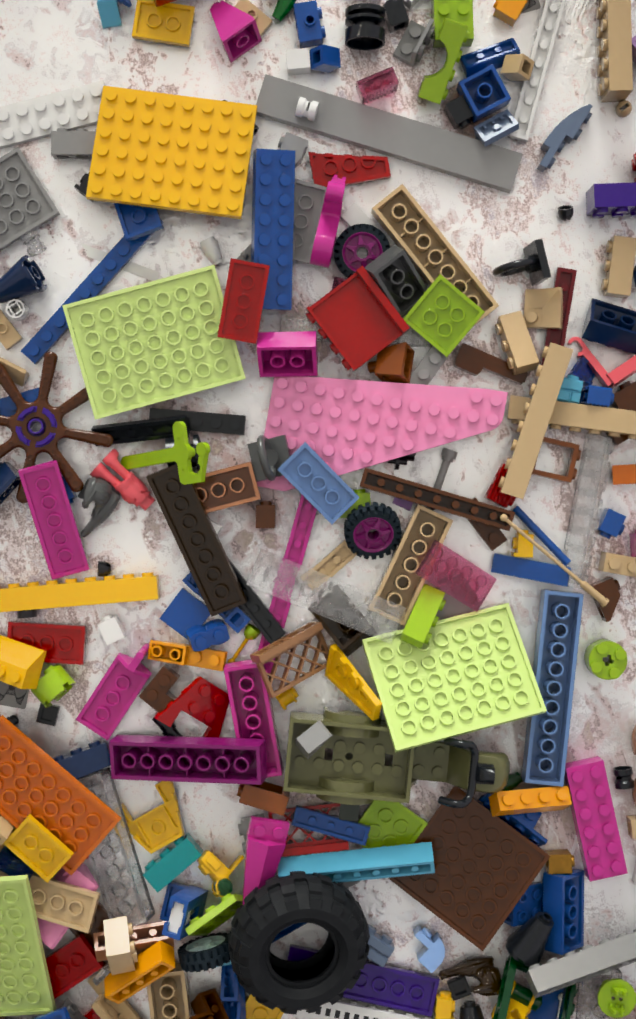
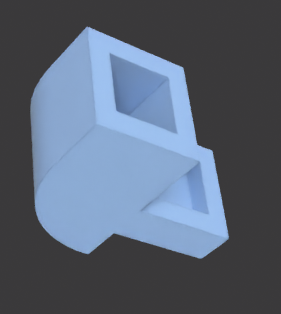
[413,925,445,973]

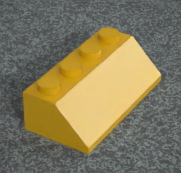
[0,635,47,689]

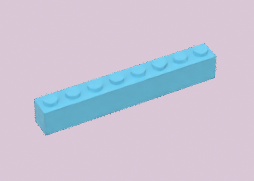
[278,842,435,883]

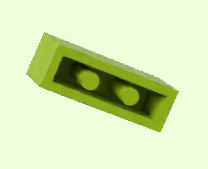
[400,583,446,649]

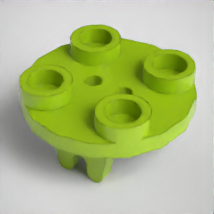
[597,978,636,1018]

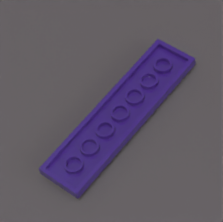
[287,944,440,1017]

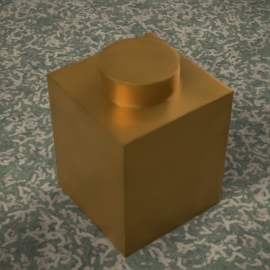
[545,849,575,874]

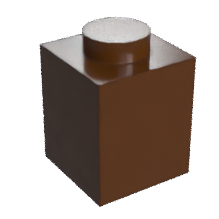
[256,501,276,528]

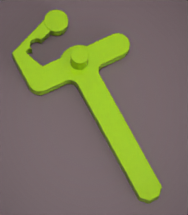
[121,421,210,485]

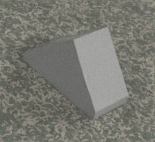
[295,720,332,760]

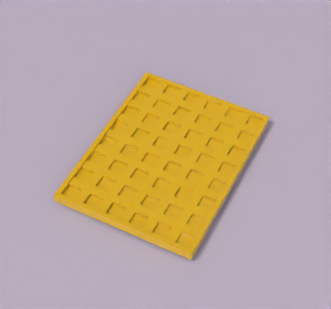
[86,86,257,219]

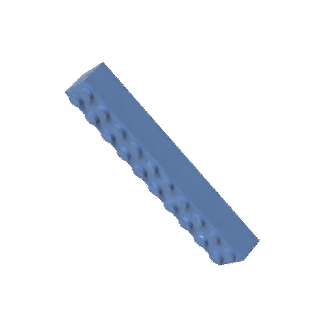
[521,589,584,787]

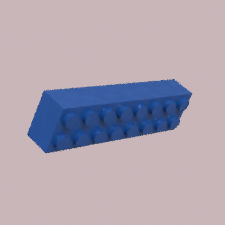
[251,149,295,310]

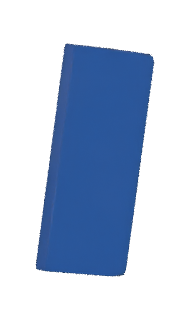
[460,38,520,78]

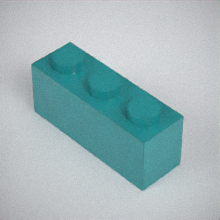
[143,833,203,893]

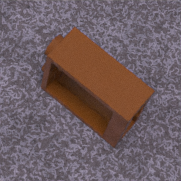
[532,437,581,483]
[237,781,290,816]

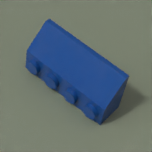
[542,869,584,955]

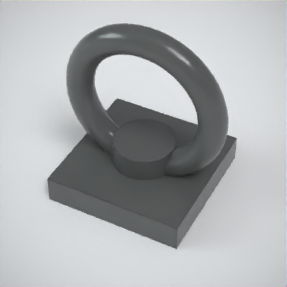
[247,435,291,482]

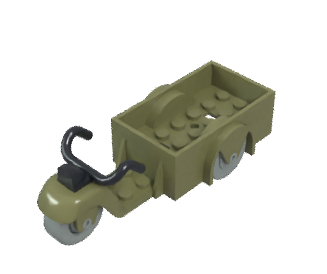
[283,707,510,808]

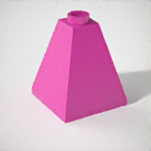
[210,1,262,63]

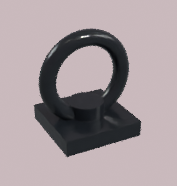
[492,239,551,286]

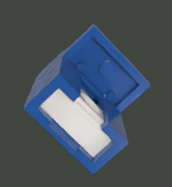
[160,881,209,941]

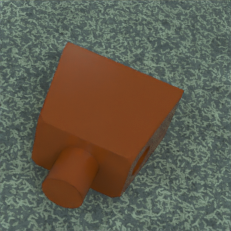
[368,342,415,384]

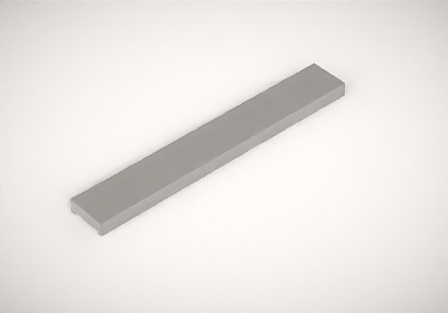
[256,74,523,194]

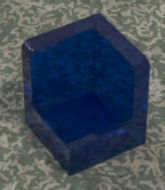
[568,357,595,386]

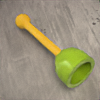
[228,623,261,663]

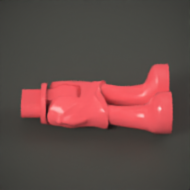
[90,448,155,511]

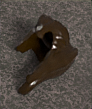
[438,956,501,996]

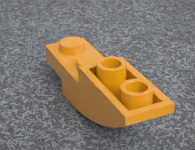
[147,640,227,671]

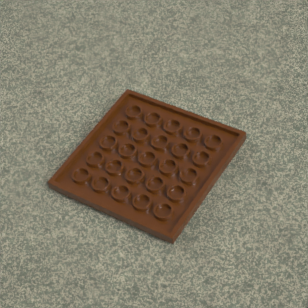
[388,786,551,951]

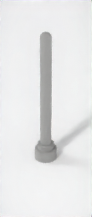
[426,447,458,511]

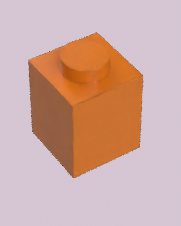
[612,464,636,485]

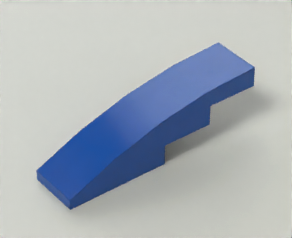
[220,965,246,1019]

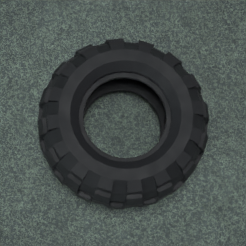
[228,871,370,1014]

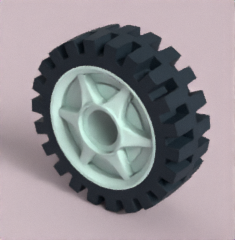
[178,932,230,972]

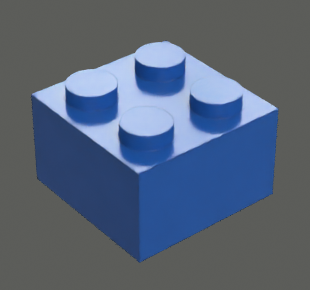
[456,64,511,123]

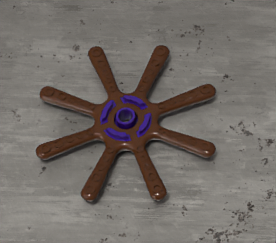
[0,352,113,503]

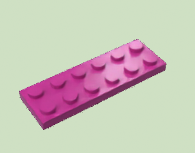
[18,460,89,580]

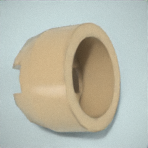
[615,100,632,117]

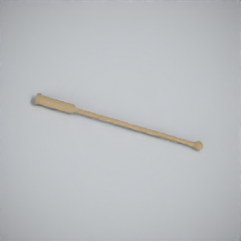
[500,514,609,607]

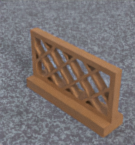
[250,621,329,698]

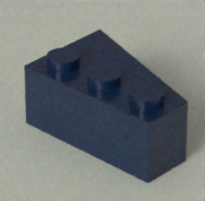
[53,740,111,779]

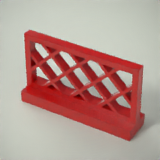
[268,803,349,857]

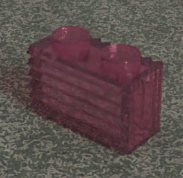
[356,67,399,105]

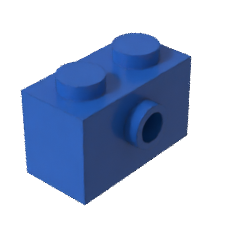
[293,0,326,49]

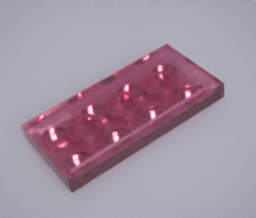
[415,540,497,612]

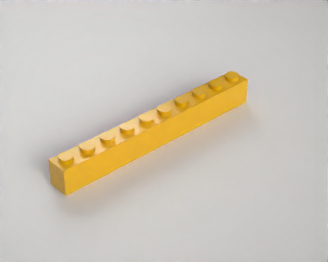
[0,572,160,612]

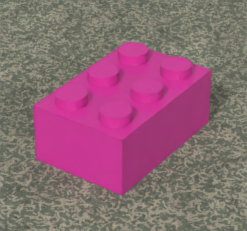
[257,331,318,377]

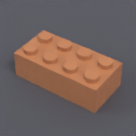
[194,462,261,513]

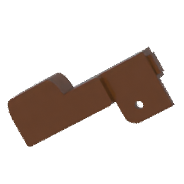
[454,343,528,385]

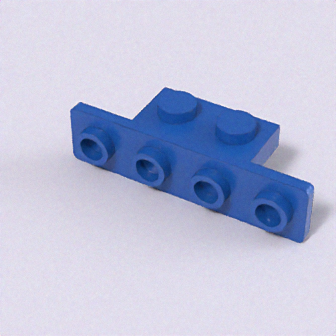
[479,793,548,846]

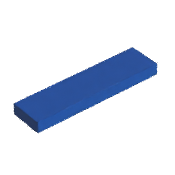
[491,553,571,587]
[291,805,370,846]

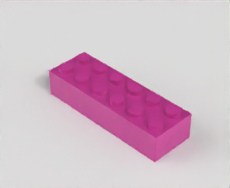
[224,659,283,778]
[564,756,628,882]

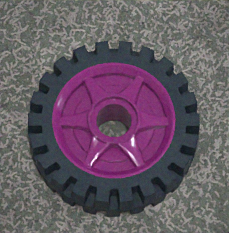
[334,224,390,278]
[344,502,402,560]

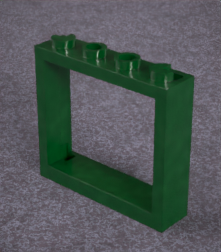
[493,955,578,1019]

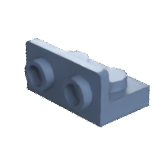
[473,109,519,147]

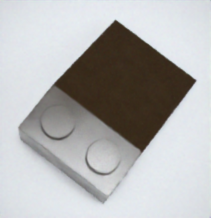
[309,585,377,657]

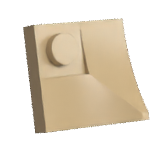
[523,287,563,329]

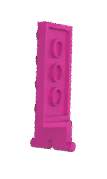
[76,643,152,741]

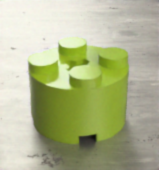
[584,639,627,680]
[31,664,76,708]

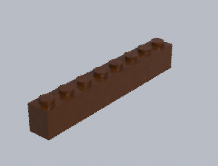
[360,468,515,531]

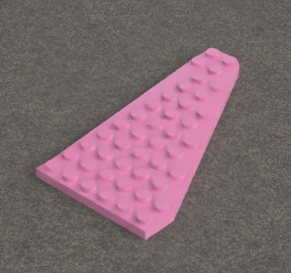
[257,376,508,491]

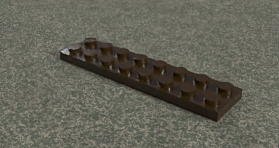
[146,463,247,617]

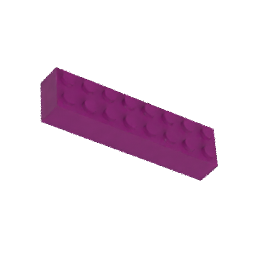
[109,735,267,785]

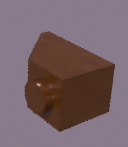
[590,577,621,622]

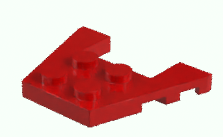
[154,676,229,738]

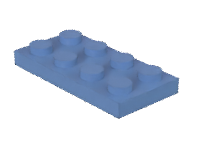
[277,442,360,524]

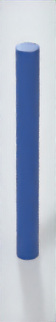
[512,506,571,566]

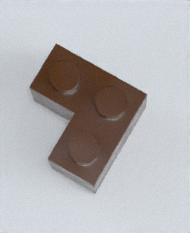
[139,664,180,713]
[189,988,229,1019]

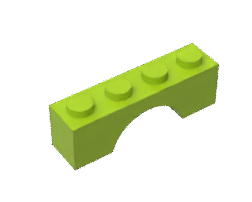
[417,18,470,104]

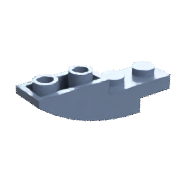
[537,104,593,172]

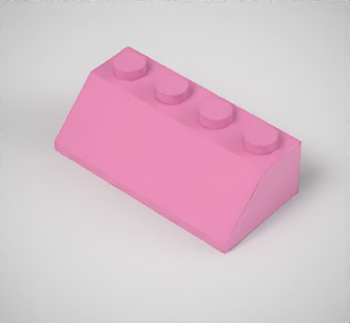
[37,863,99,949]

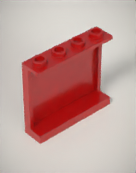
[306,265,410,372]

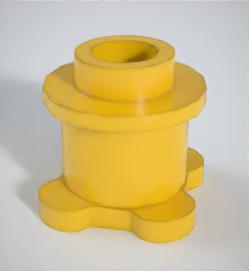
[276,687,299,710]

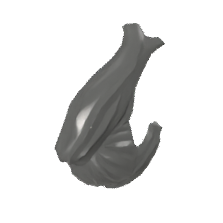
[78,477,120,537]

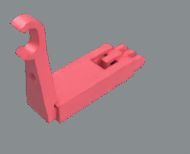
[567,337,636,389]

